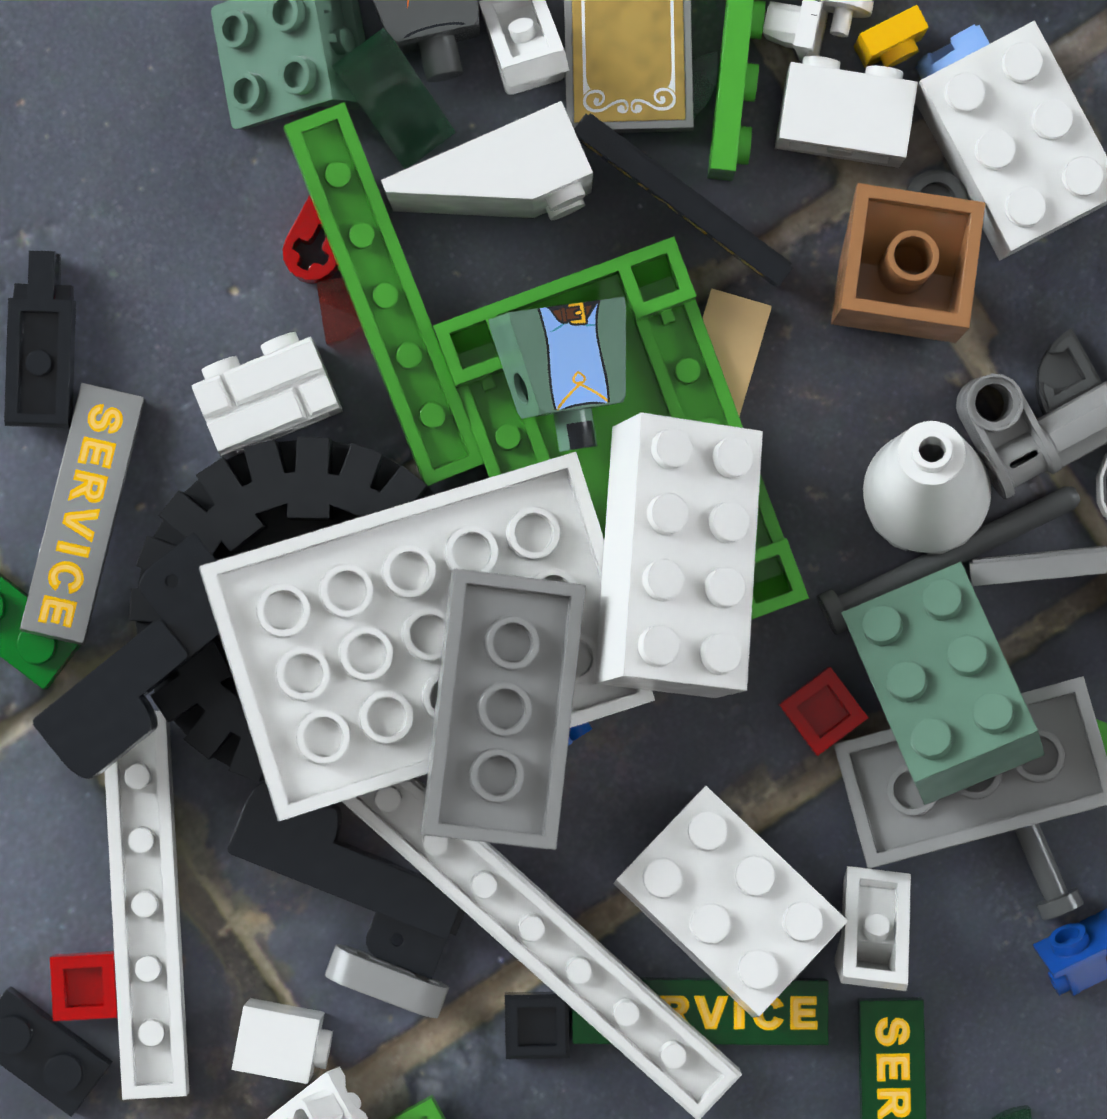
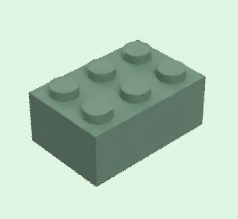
[841,562,1045,806]

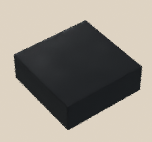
[505,992,570,1059]

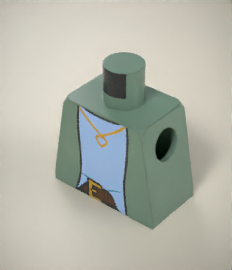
[488,297,626,452]

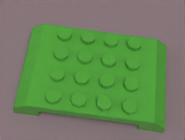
[433,237,809,620]

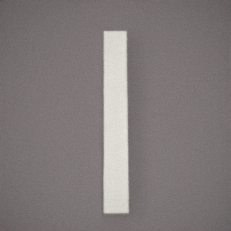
[342,777,742,1119]

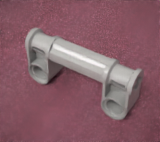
[956,374,1107,500]

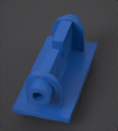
[1032,909,1107,996]

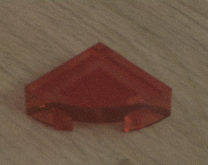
[316,277,362,346]

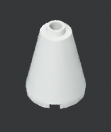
[863,421,991,555]

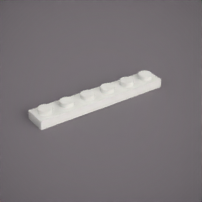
[105,711,190,1100]

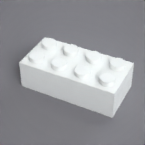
[594,413,763,698]

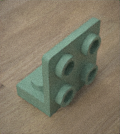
[211,0,377,130]

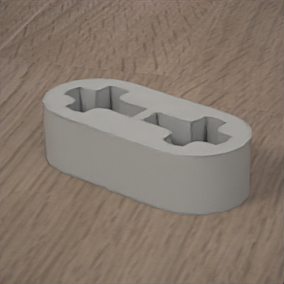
[324,944,449,1018]

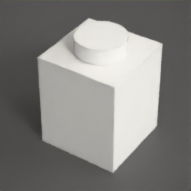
[231,998,333,1084]

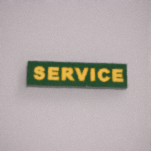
[572,977,829,1045]
[858,997,926,1119]

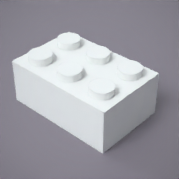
[915,20,1107,261]
[613,786,848,1018]

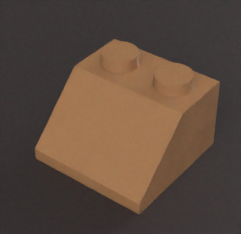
[831,183,986,343]

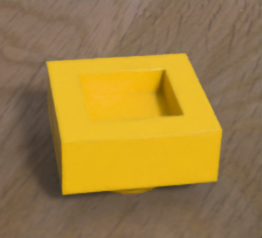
[853,5,929,68]

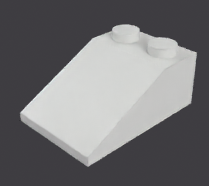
[381,101,593,220]

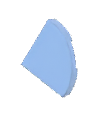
[915,24,990,79]

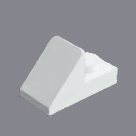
[479,0,569,95]
[834,866,911,991]

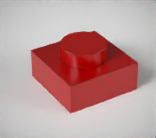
[777,666,869,756]
[50,951,118,1022]

